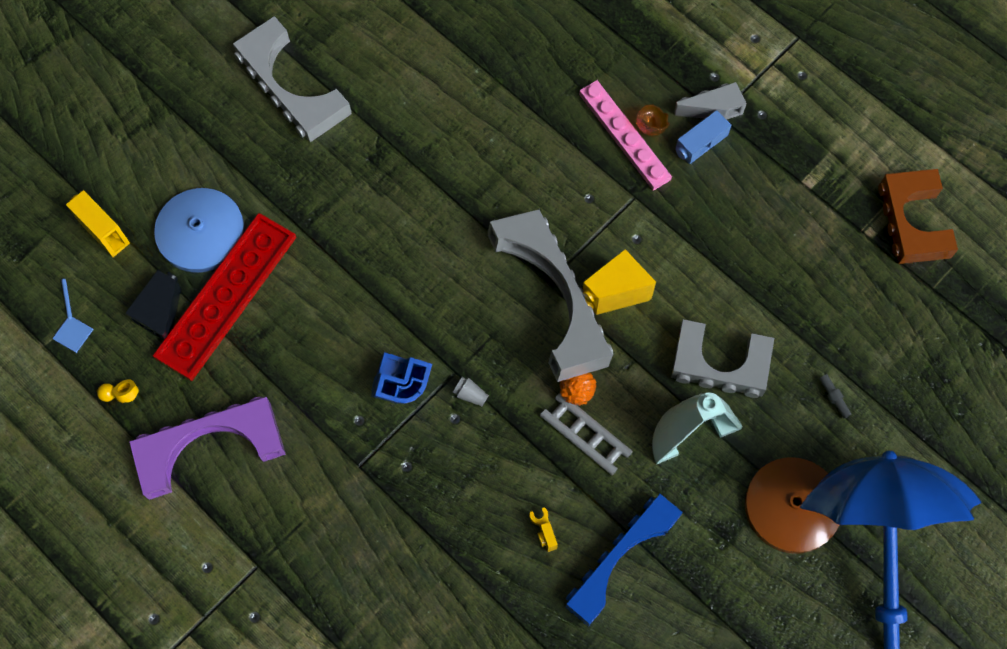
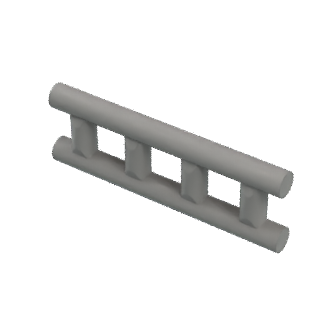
[540,393,633,475]

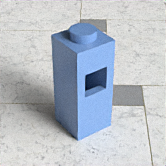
[675,110,731,164]

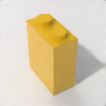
[66,190,130,257]

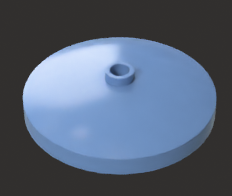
[154,188,245,273]

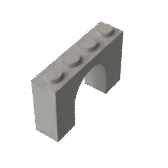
[671,319,774,398]

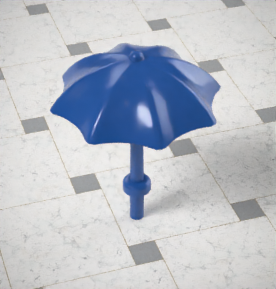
[800,450,981,649]

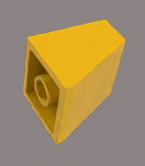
[583,249,656,315]

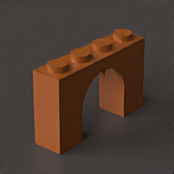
[878,169,958,264]

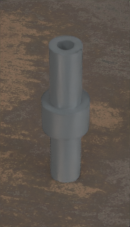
[819,374,852,419]

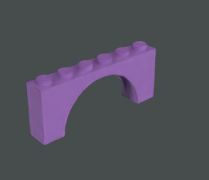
[130,397,286,500]

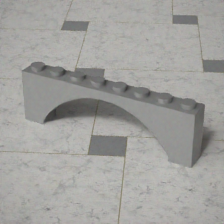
[488,210,613,382]

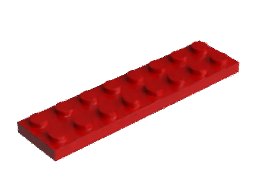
[153,213,297,382]

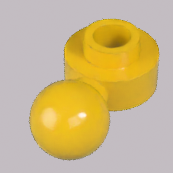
[97,379,139,403]

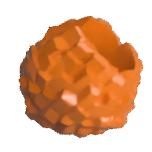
[560,373,597,406]

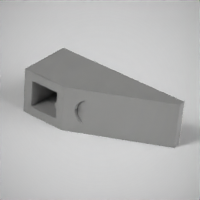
[674,82,747,120]

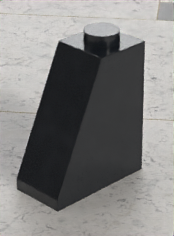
[125,270,181,341]

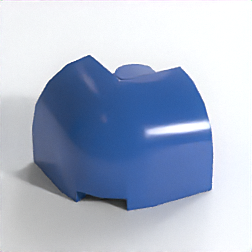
[371,352,432,404]

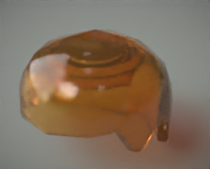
[636,105,670,136]

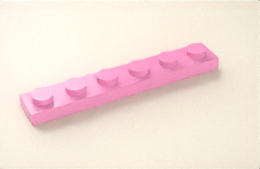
[579,80,672,191]

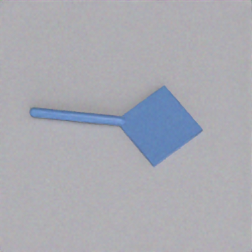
[52,279,93,353]

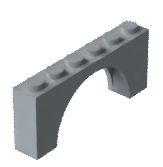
[233,16,352,142]

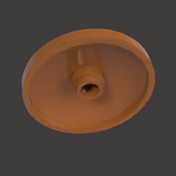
[745,458,839,554]

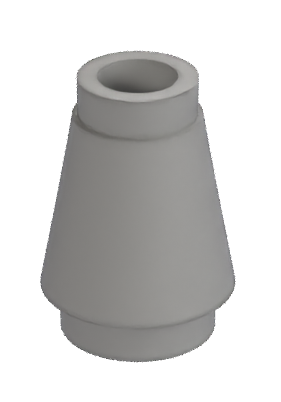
[453,376,489,407]

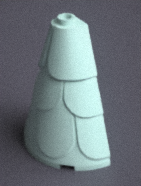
[652,393,743,464]

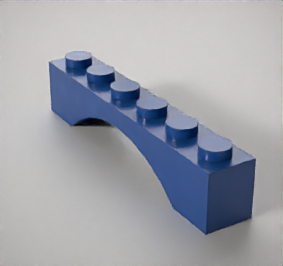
[566,494,683,627]

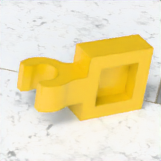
[530,507,558,552]

